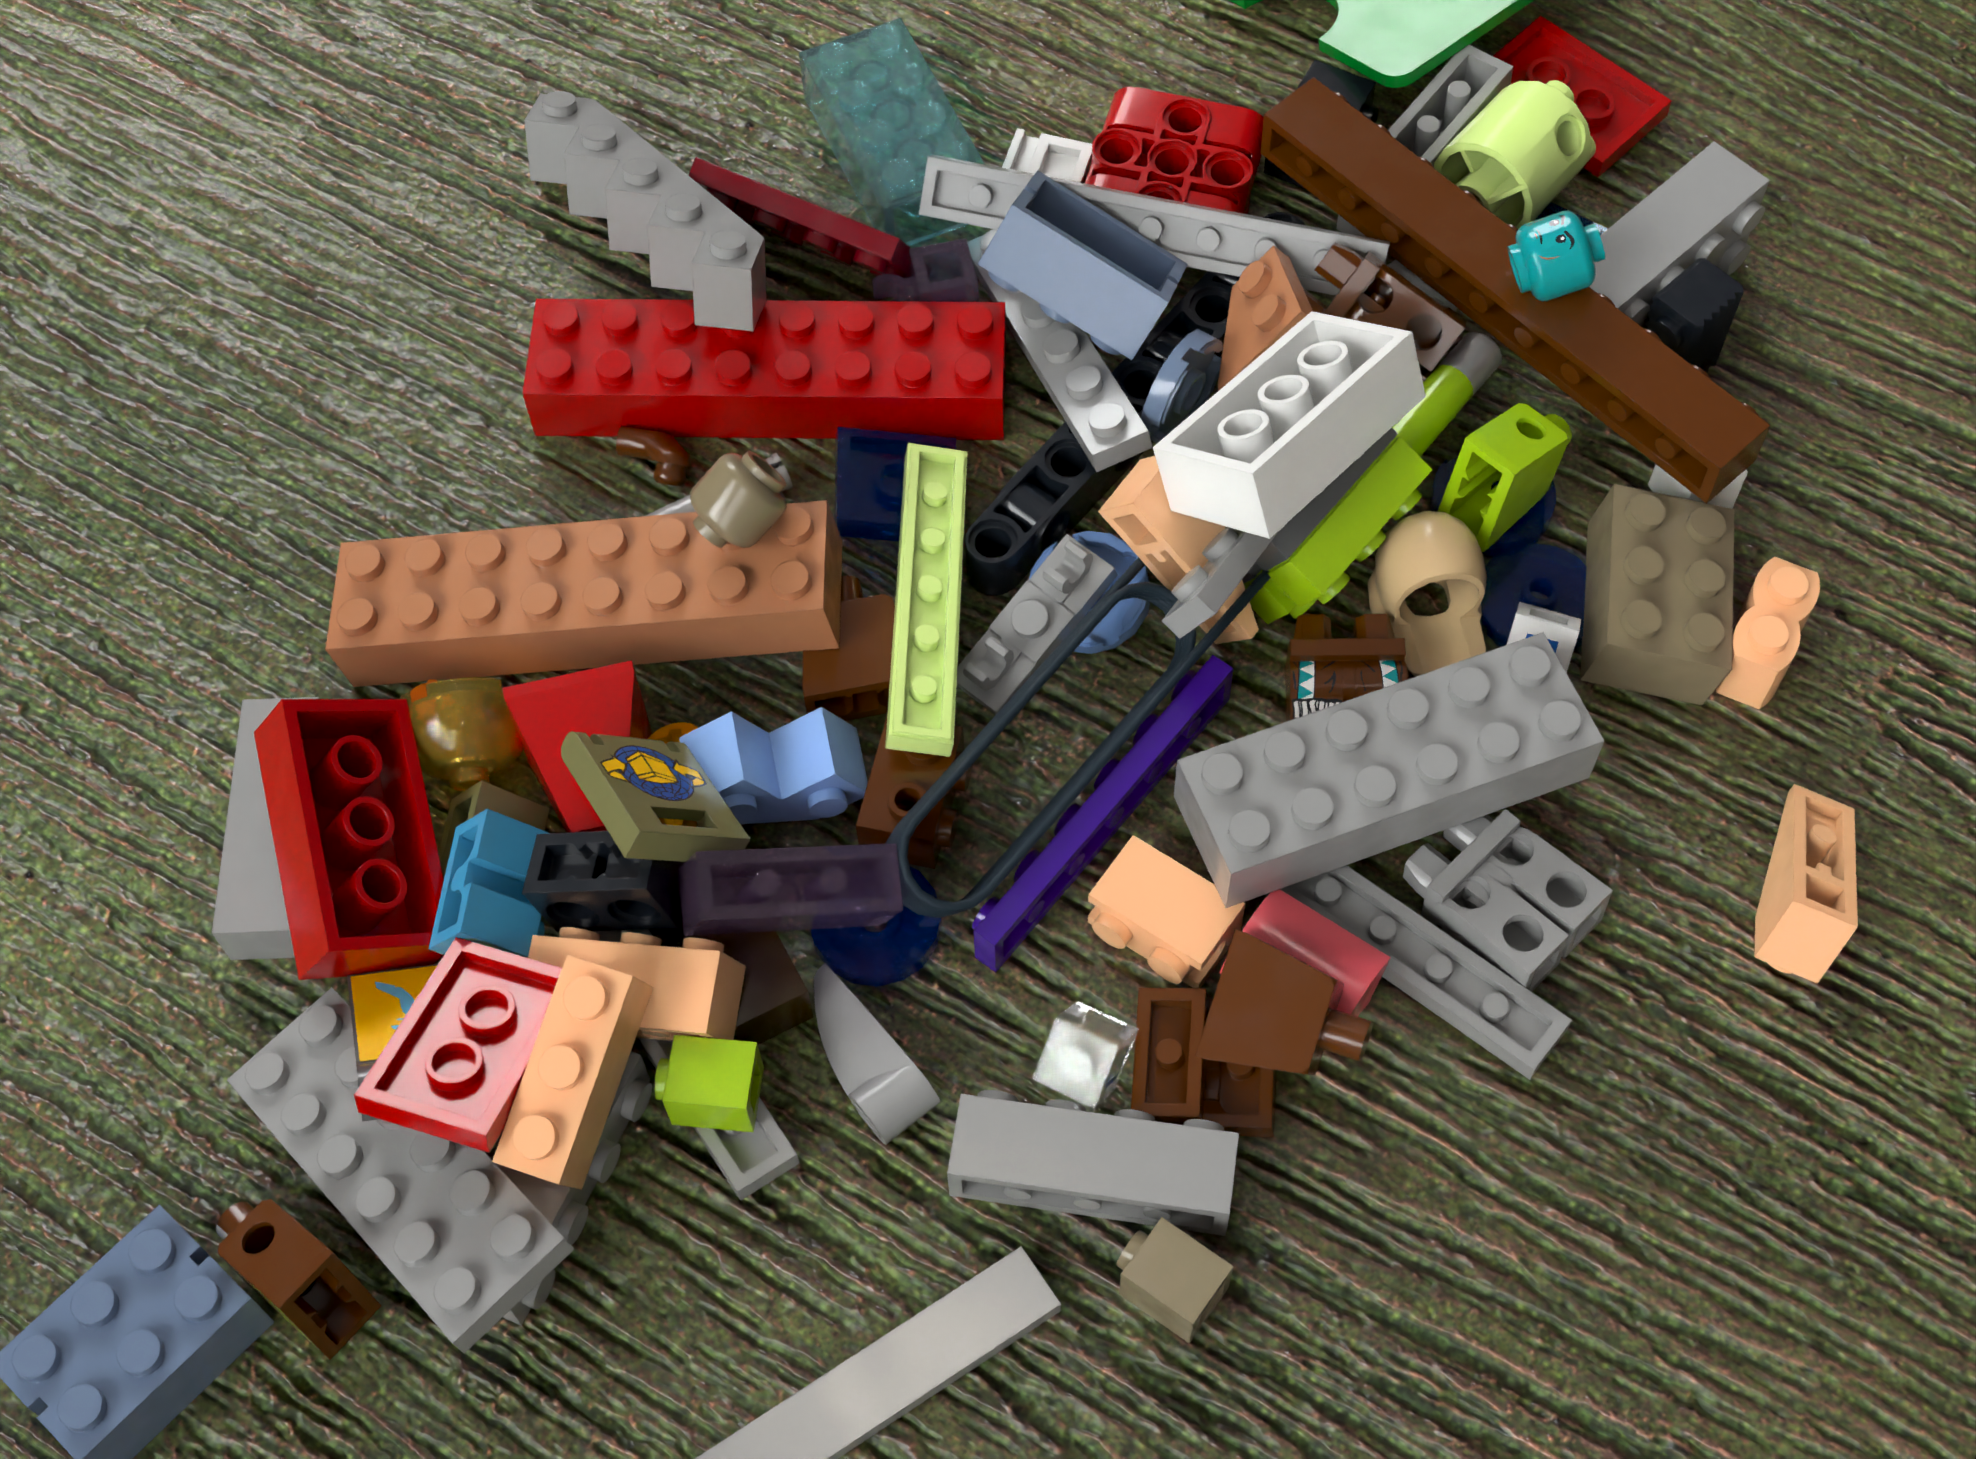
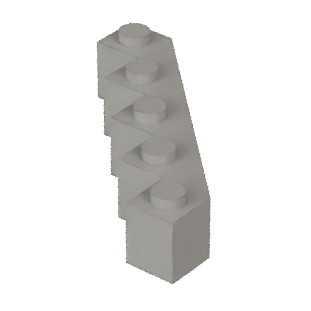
[524,91,767,332]

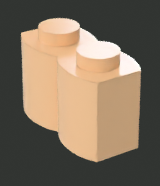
[1716,557,1820,709]

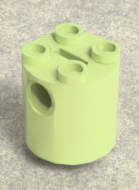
[1434,80,1596,229]

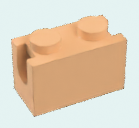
[1088,835,1245,988]

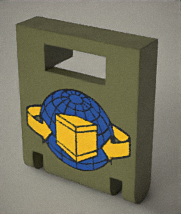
[561,731,750,865]

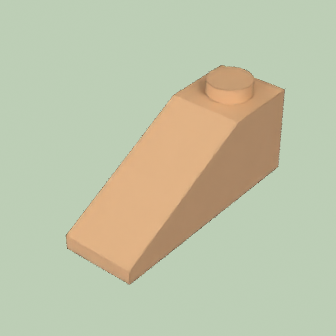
[1098,456,1259,644]
[1754,784,1858,984]

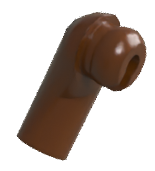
[616,426,691,486]

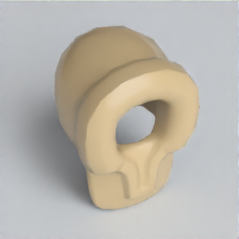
[1368,511,1487,676]

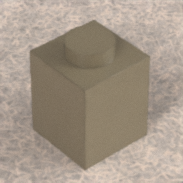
[1116,1217,1234,1344]

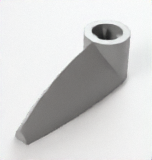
[814,963,940,1145]

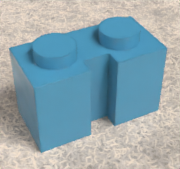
[428,808,550,958]

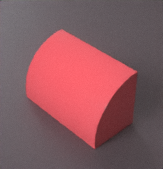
[1219,889,1391,1017]

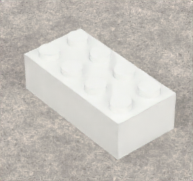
[1153,311,1426,539]

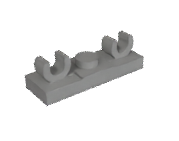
[957,534,1118,715]

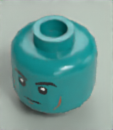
[1507,210,1605,302]

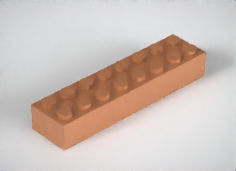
[325,500,843,687]

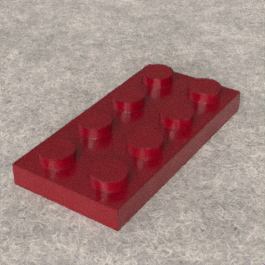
[688,157,931,287]

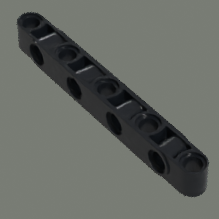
[965,212,1306,596]

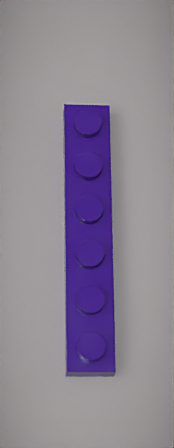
[972,655,1233,973]

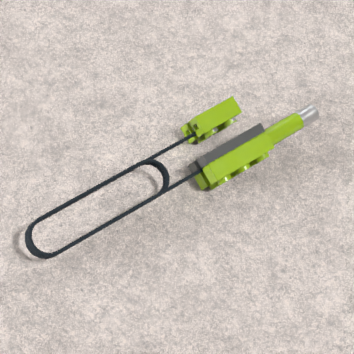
[883,332,1502,918]

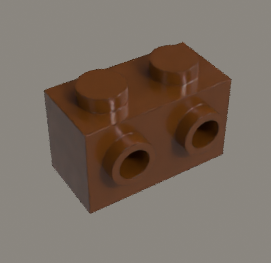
[856,718,973,869]

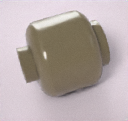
[690,451,787,548]

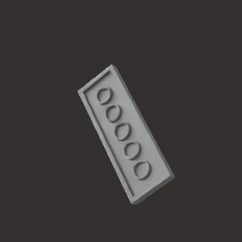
[227,987,574,1353]

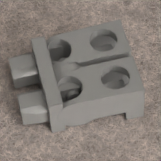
[1403,809,1613,992]

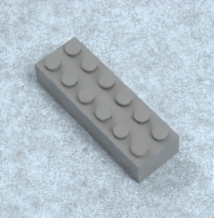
[1174,632,1604,908]

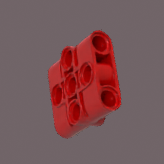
[1085,87,1264,214]

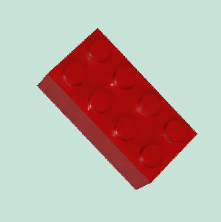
[254,699,444,980]

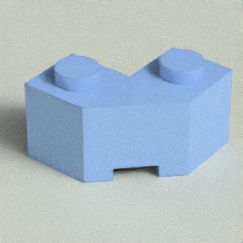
[679,707,868,824]

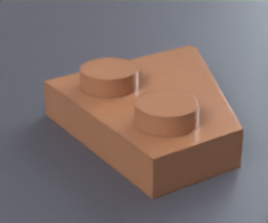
[1217,246,1313,390]

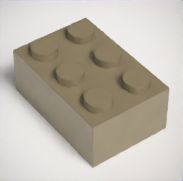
[1580,484,1734,706]

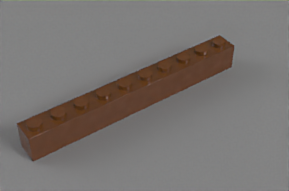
[1261,77,1770,504]

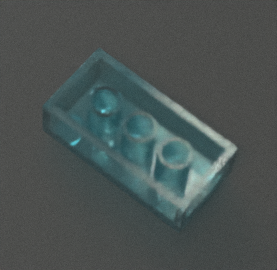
[799,18,985,246]

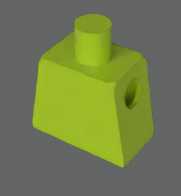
[1437,403,1572,552]

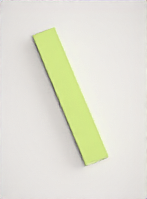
[885,443,968,757]

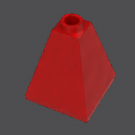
[503,660,652,833]

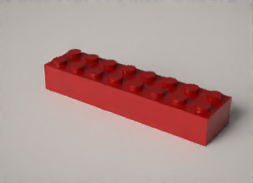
[522,298,1006,440]

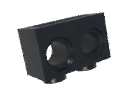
[522,831,691,932]

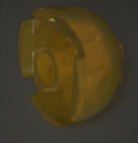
[400,677,523,791]

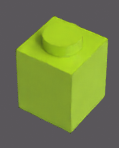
[654,1035,764,1133]

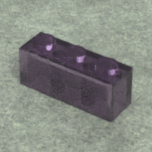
[678,843,903,936]

